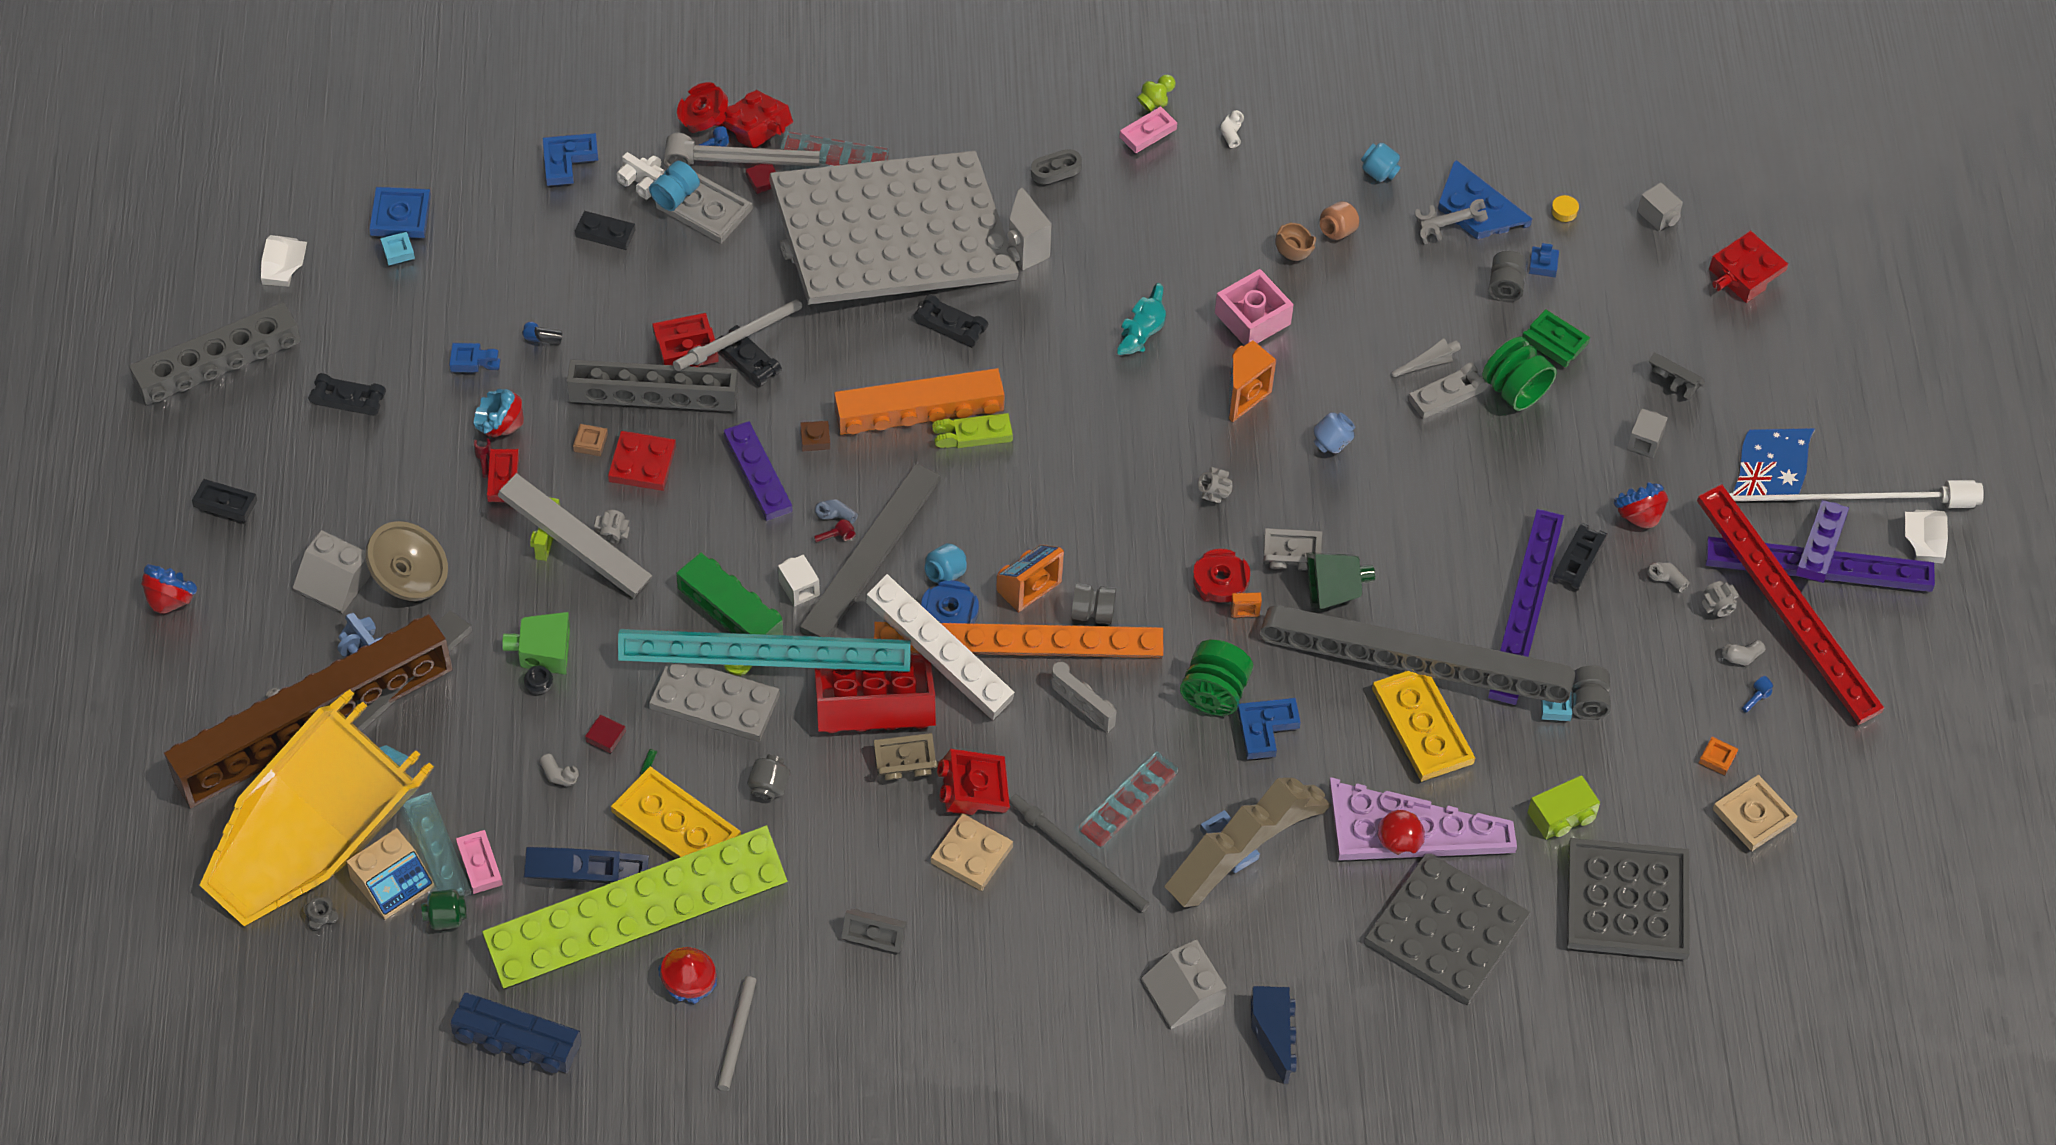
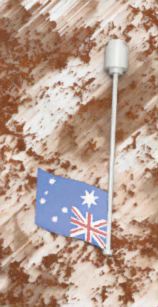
[1729,428,1984,508]

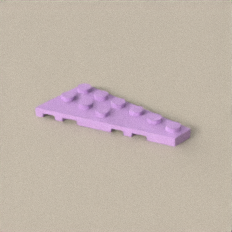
[1329,777,1517,860]

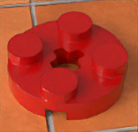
[677,82,728,133]
[1193,549,1250,602]

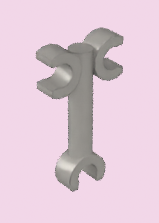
[1415,199,1488,245]

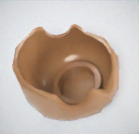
[1275,222,1316,261]

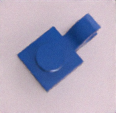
[449,343,501,372]

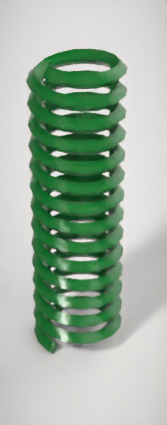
[640,749,657,775]

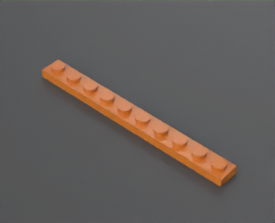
[874,622,1163,658]

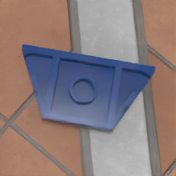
[1438,160,1533,239]

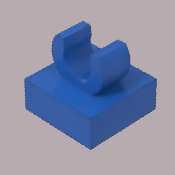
[1529,243,1559,278]

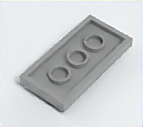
[649,662,780,742]

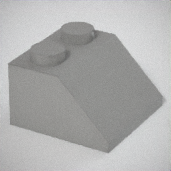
[1007,188,1052,271]
[293,530,371,614]
[1141,939,1227,1029]

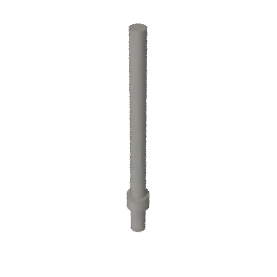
[673,299,802,371]

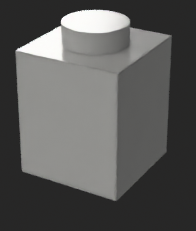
[1638,182,1683,231]
[1627,409,1668,458]

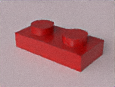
[487,449,519,502]

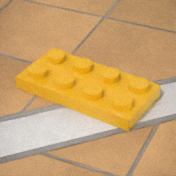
[1372,670,1475,782]
[611,766,741,859]

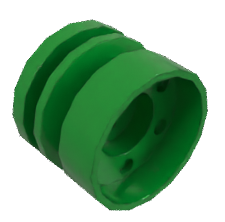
[1482,336,1557,411]
[1180,639,1254,716]

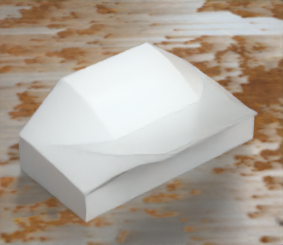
[261,235,307,287]
[1905,510,1948,564]

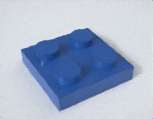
[370,187,431,238]

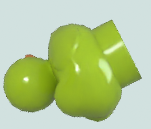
[1137,74,1176,112]

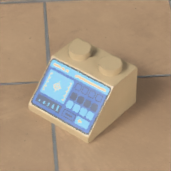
[346,828,435,920]

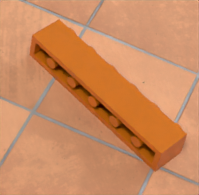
[834,368,1005,435]

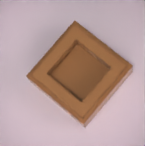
[573,424,608,457]

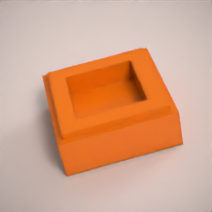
[1230,592,1262,618]
[1699,737,1739,776]

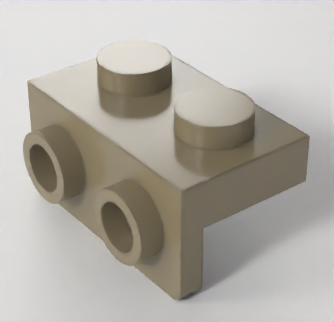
[873,733,938,780]

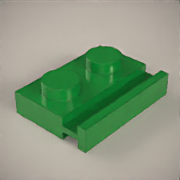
[1522,309,1590,368]

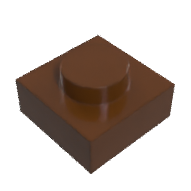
[800,421,830,451]

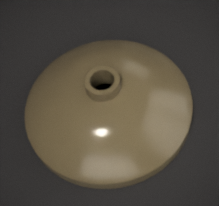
[365,521,448,601]

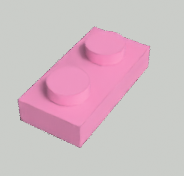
[1119,107,1177,153]
[456,830,503,894]

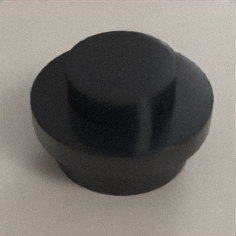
[524,666,553,694]

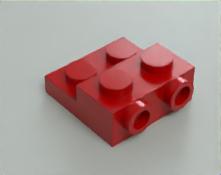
[937,749,1010,815]

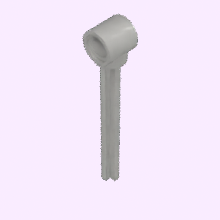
[664,133,820,167]

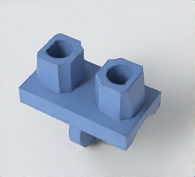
[337,613,383,656]

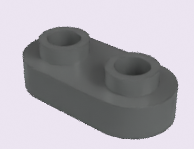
[1031,149,1082,184]

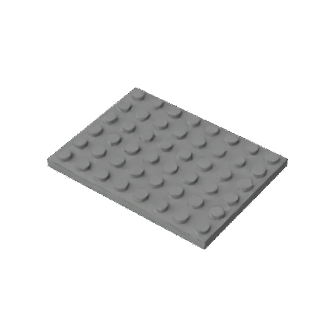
[769,151,1019,305]

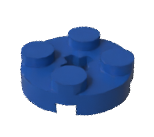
[921,580,979,624]

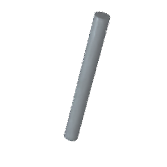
[717,976,757,1091]

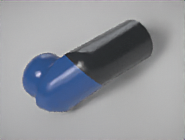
[522,322,563,344]

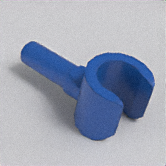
[699,126,729,147]
[1742,676,1773,713]

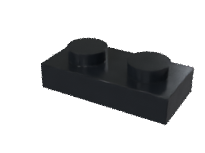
[575,210,636,250]
[192,479,257,522]

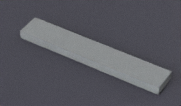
[498,473,652,599]

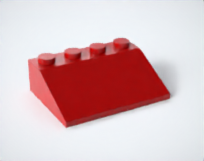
[814,653,936,733]

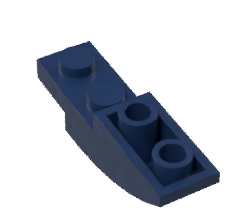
[524,847,649,883]

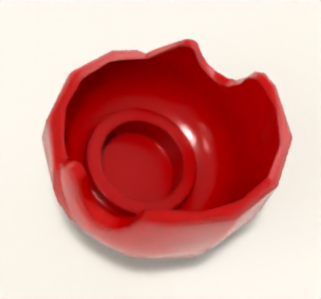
[1377,810,1425,855]

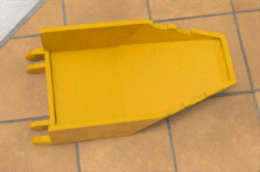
[200,690,434,926]

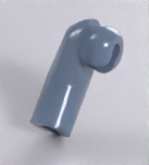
[815,499,858,524]

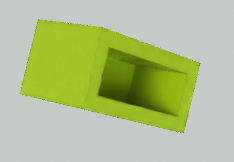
[1527,775,1601,840]

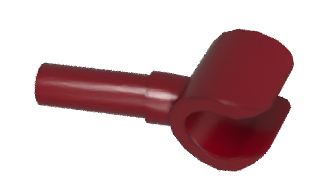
[474,438,491,478]
[814,519,856,543]

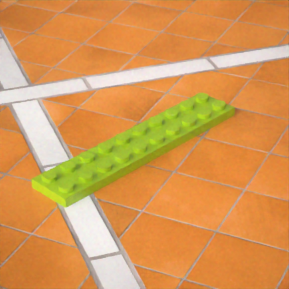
[481,825,788,989]

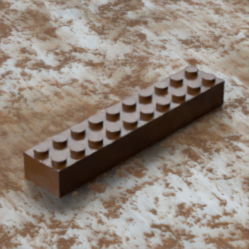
[164,614,453,809]

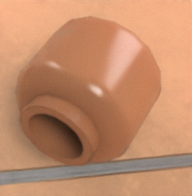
[1320,201,1359,240]

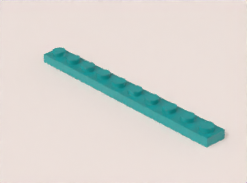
[618,629,911,672]

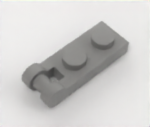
[1408,363,1488,419]
[1051,662,1117,733]

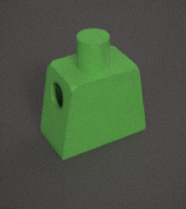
[503,612,570,675]

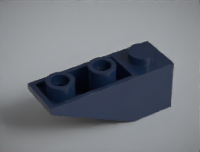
[1251,986,1297,1084]

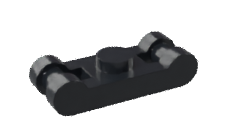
[913,294,989,347]
[715,325,782,386]
[308,373,386,416]
[1553,522,1608,590]

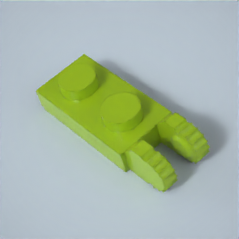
[932,413,1013,448]

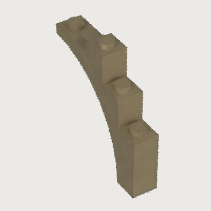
[1164,778,1331,907]

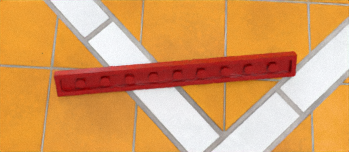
[1697,484,1884,725]

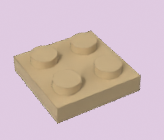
[1713,774,1798,852]
[931,814,1013,891]

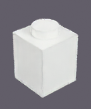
[778,554,820,607]

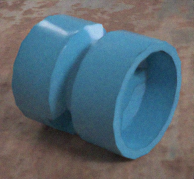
[649,160,700,211]

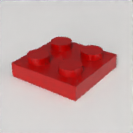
[608,431,676,491]

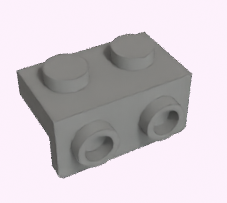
[1263,528,1322,571]

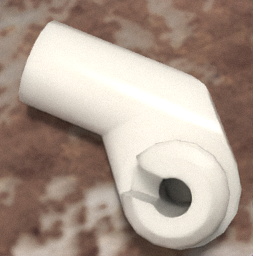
[1220,110,1244,148]

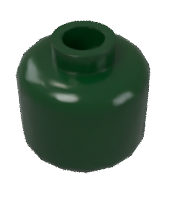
[421,889,467,930]

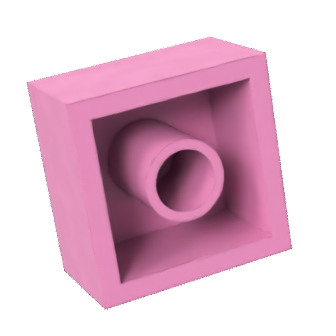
[1215,269,1294,346]

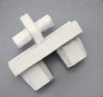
[617,152,664,200]

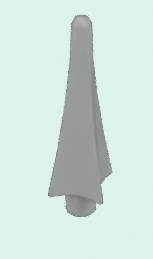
[1391,338,1461,377]

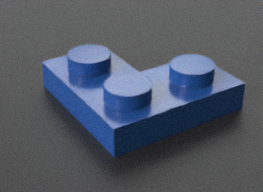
[543,133,598,186]
[1237,698,1301,760]

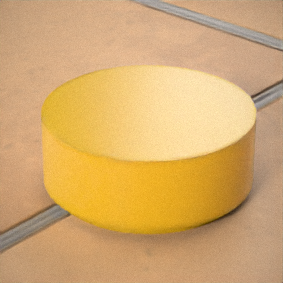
[1551,195,1579,222]

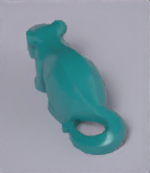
[1117,283,1166,355]

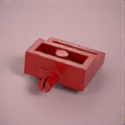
[720,90,793,148]
[1709,230,1789,303]
[652,313,719,367]

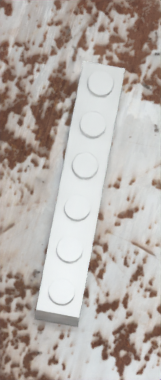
[866,574,1015,720]

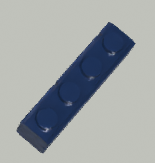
[451,992,582,1073]

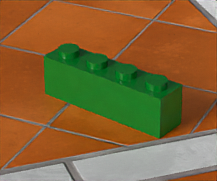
[676,552,783,635]

